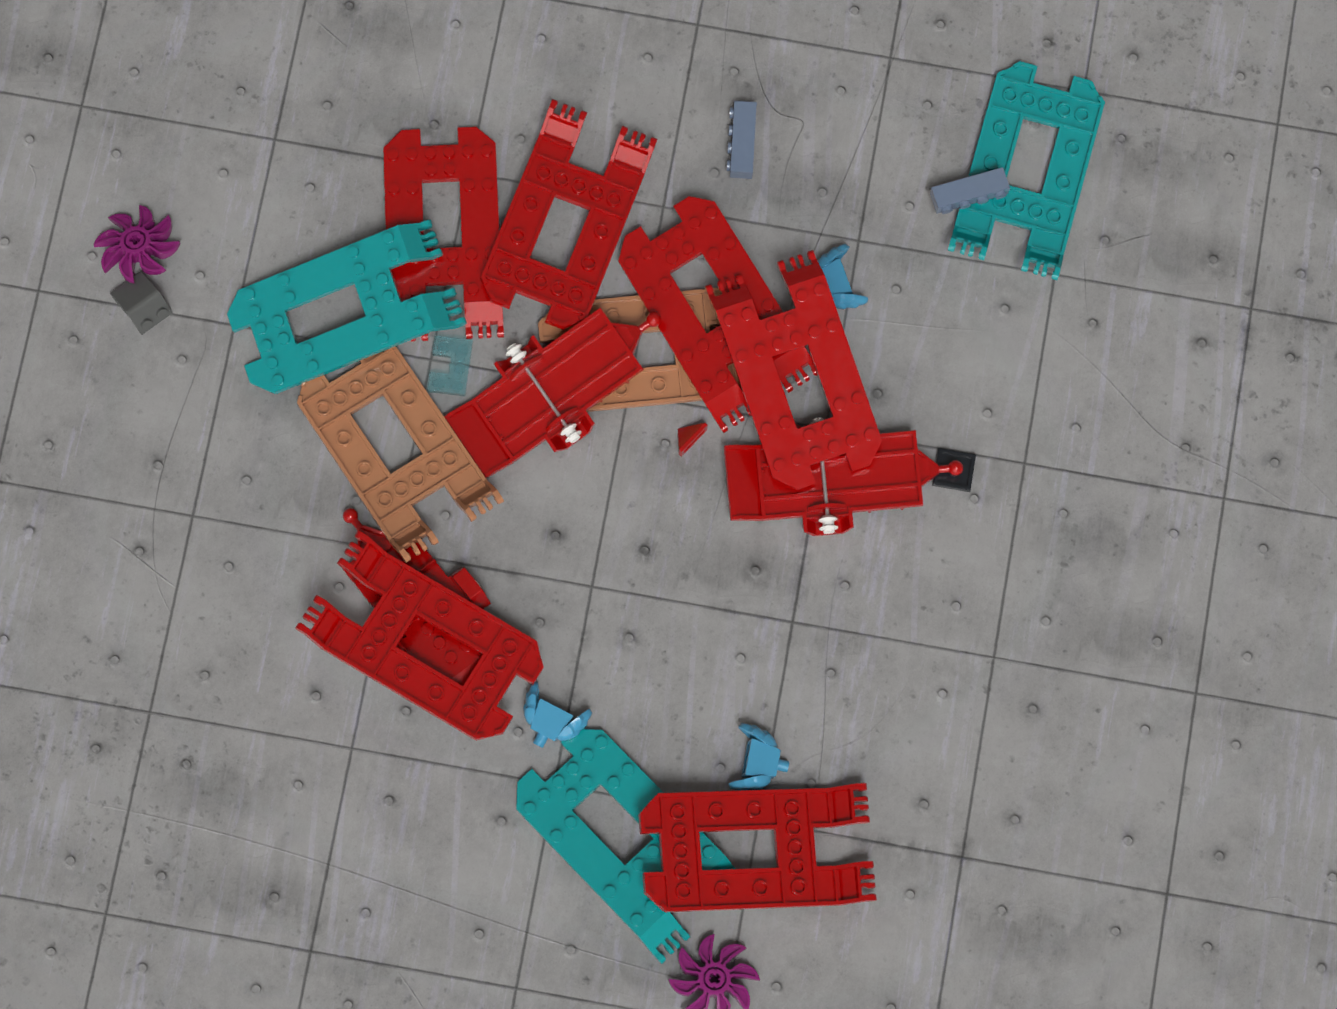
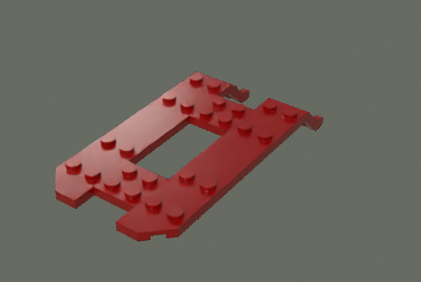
[480,99,658,330]
[383,127,504,342]
[618,196,818,433]
[705,250,882,490]
[295,531,544,741]
[638,783,877,912]

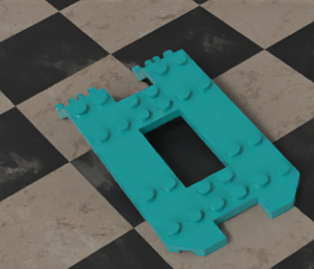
[948,61,1105,281]
[227,220,467,394]
[516,729,736,964]

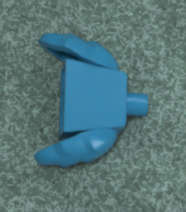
[818,244,868,310]
[523,682,592,748]
[729,723,789,791]

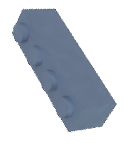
[727,101,757,179]
[930,167,1010,214]

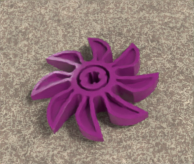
[94,205,180,284]
[668,934,760,1009]

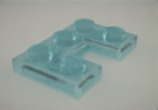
[427,336,473,397]

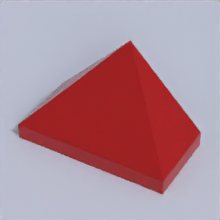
[678,423,708,457]

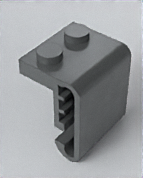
[110,271,172,335]

